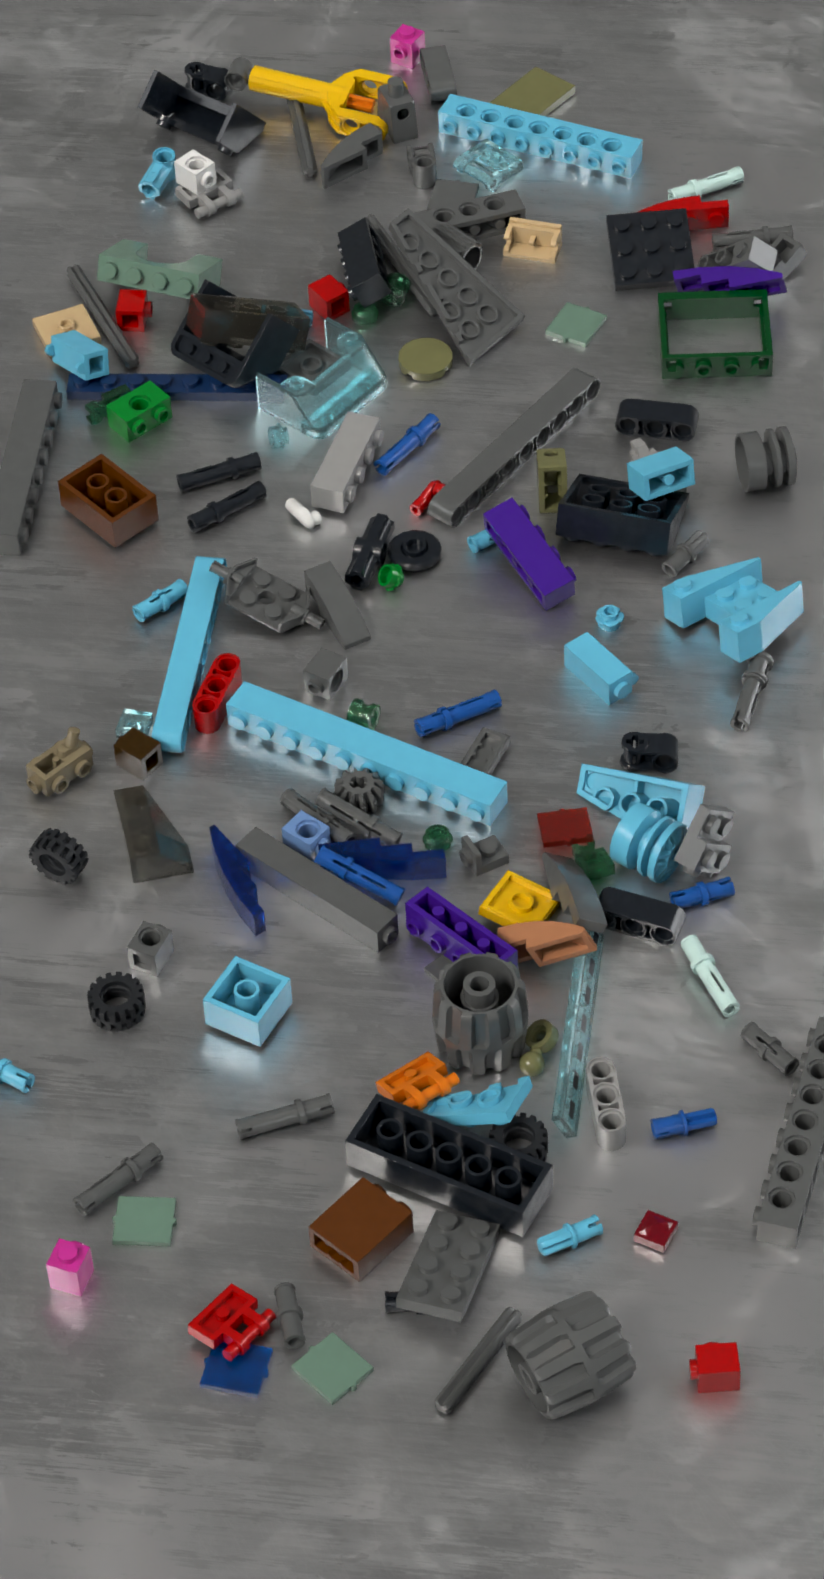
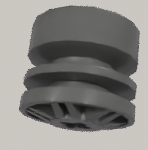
[735,426,797,492]

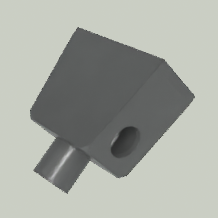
[377,76,418,144]

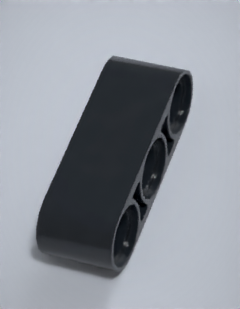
[615,398,699,442]
[598,887,686,946]

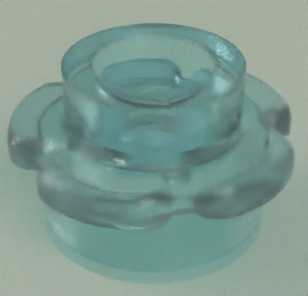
[268,423,289,450]

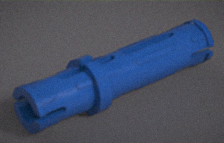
[374,413,441,476]
[414,689,502,737]
[314,845,405,906]

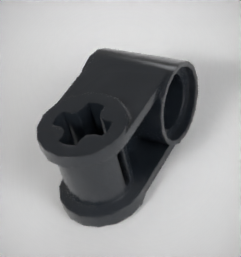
[184,62,230,101]
[620,732,678,773]

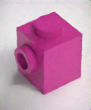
[390,24,425,70]
[46,1238,94,1297]

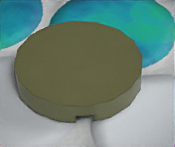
[398,338,453,381]

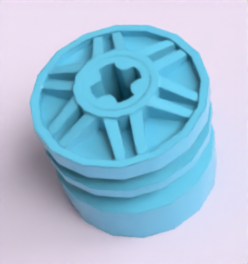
[610,803,689,883]

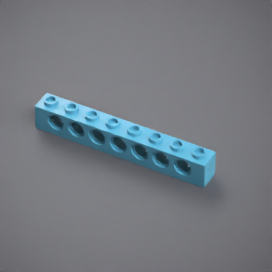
[438,94,643,179]

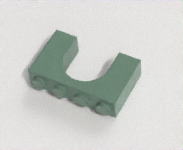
[97,239,223,300]

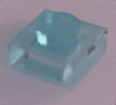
[115,708,153,738]

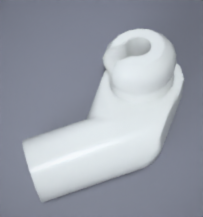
[285,498,322,529]

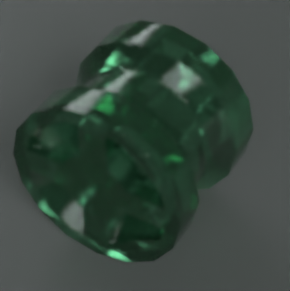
[381,272,411,307]
[346,698,381,730]

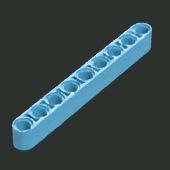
[152,556,227,753]

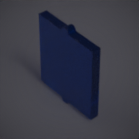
[200,1342,273,1398]

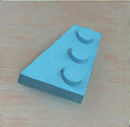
[422,1076,533,1127]

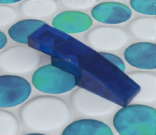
[209,825,266,936]
[318,837,447,880]

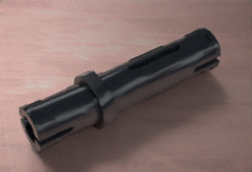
[176,452,262,492]
[187,481,267,533]

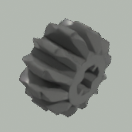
[333,767,385,814]

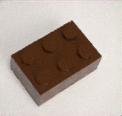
[58,454,159,548]

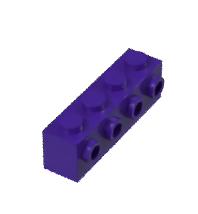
[483,497,577,611]
[405,886,518,968]

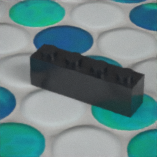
[337,217,392,308]

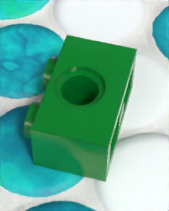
[106,381,173,443]

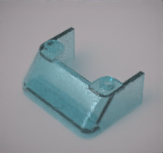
[256,317,387,439]

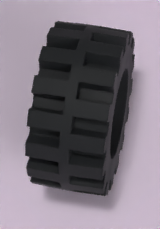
[29,828,89,884]
[87,972,146,1032]
[489,1112,548,1161]

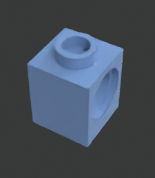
[281,810,331,862]

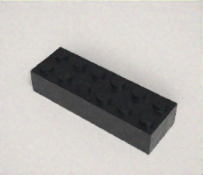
[345,1094,553,1237]

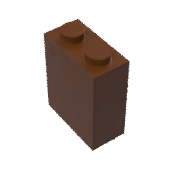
[308,1177,414,1282]

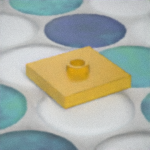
[478,870,561,926]

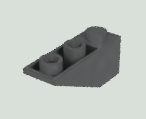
[697,236,778,271]

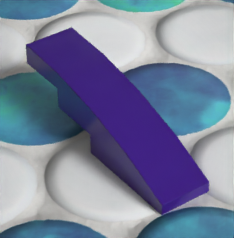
[673,266,787,296]

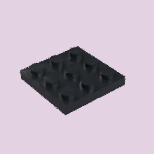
[606,208,695,291]

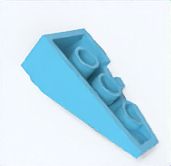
[577,763,705,828]

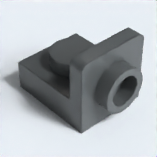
[459,835,509,877]

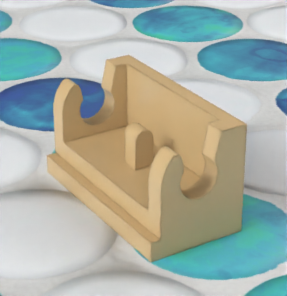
[503,217,562,264]

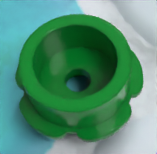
[378,564,404,591]

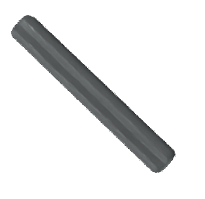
[435,1307,522,1415]

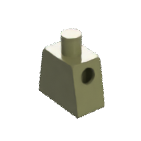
[536,448,567,513]

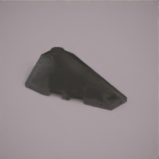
[113,785,194,884]

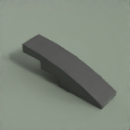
[542,852,608,933]

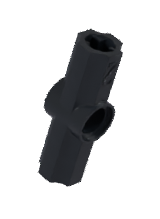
[345,513,395,591]

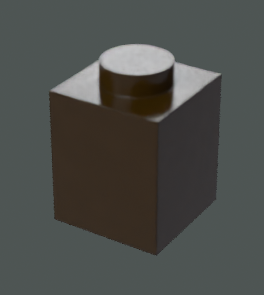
[113,727,163,781]

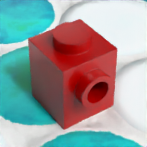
[308,274,350,322]
[115,289,153,332]
[689,1342,741,1393]

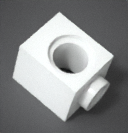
[174,149,217,195]

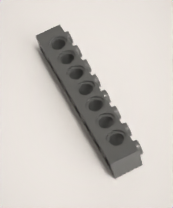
[752,1016,824,1249]

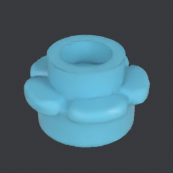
[595,605,624,632]

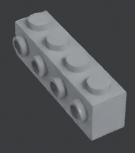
[310,412,384,513]

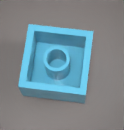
[203,956,293,1047]

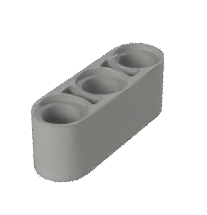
[586,1056,626,1151]

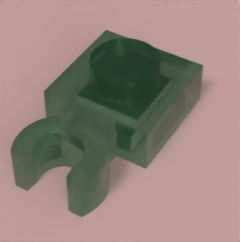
[85,384,131,425]
[572,836,615,881]

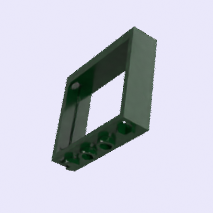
[658,289,773,379]

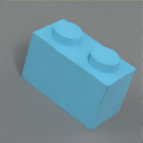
[627,446,696,501]

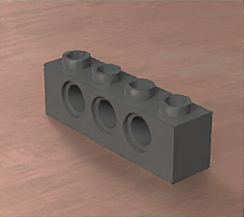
[415,189,526,241]

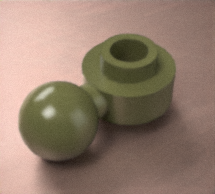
[519,1019,559,1077]

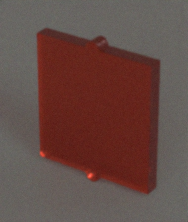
[537,807,594,848]

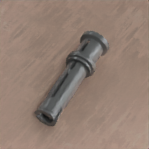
[730,651,774,732]

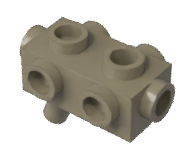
[26,727,93,797]

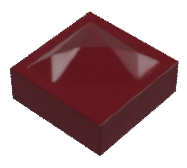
[634,1210,678,1253]

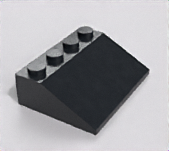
[555,473,689,556]

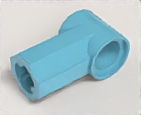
[138,147,176,199]

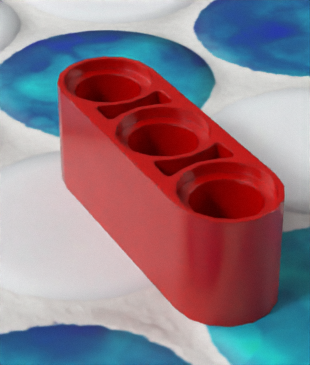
[192,653,242,734]

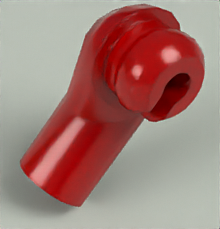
[409,480,446,516]

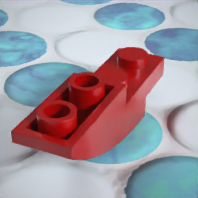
[636,195,729,231]

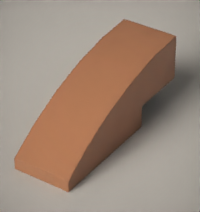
[497,921,597,967]

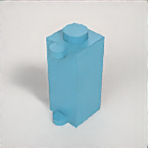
[45,330,109,381]
[564,632,639,705]

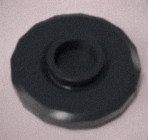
[388,530,442,571]

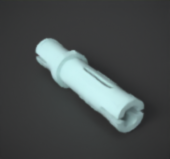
[668,166,744,200]
[681,935,740,1017]

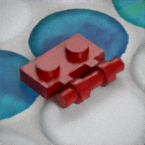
[188,1283,276,1361]

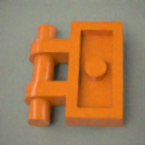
[375,1051,460,1111]

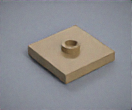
[32,304,101,359]

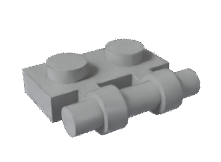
[175,167,244,219]

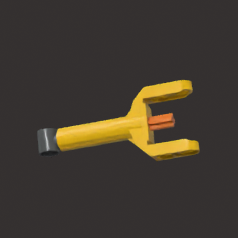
[224,57,408,141]

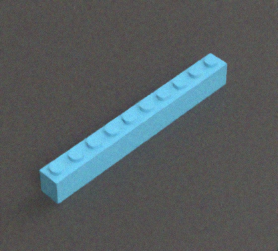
[226,681,508,826]

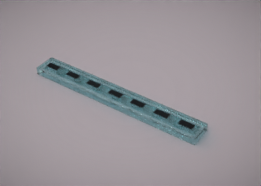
[551,930,604,1139]

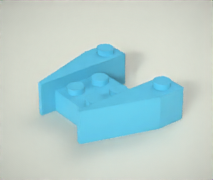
[662,557,804,663]

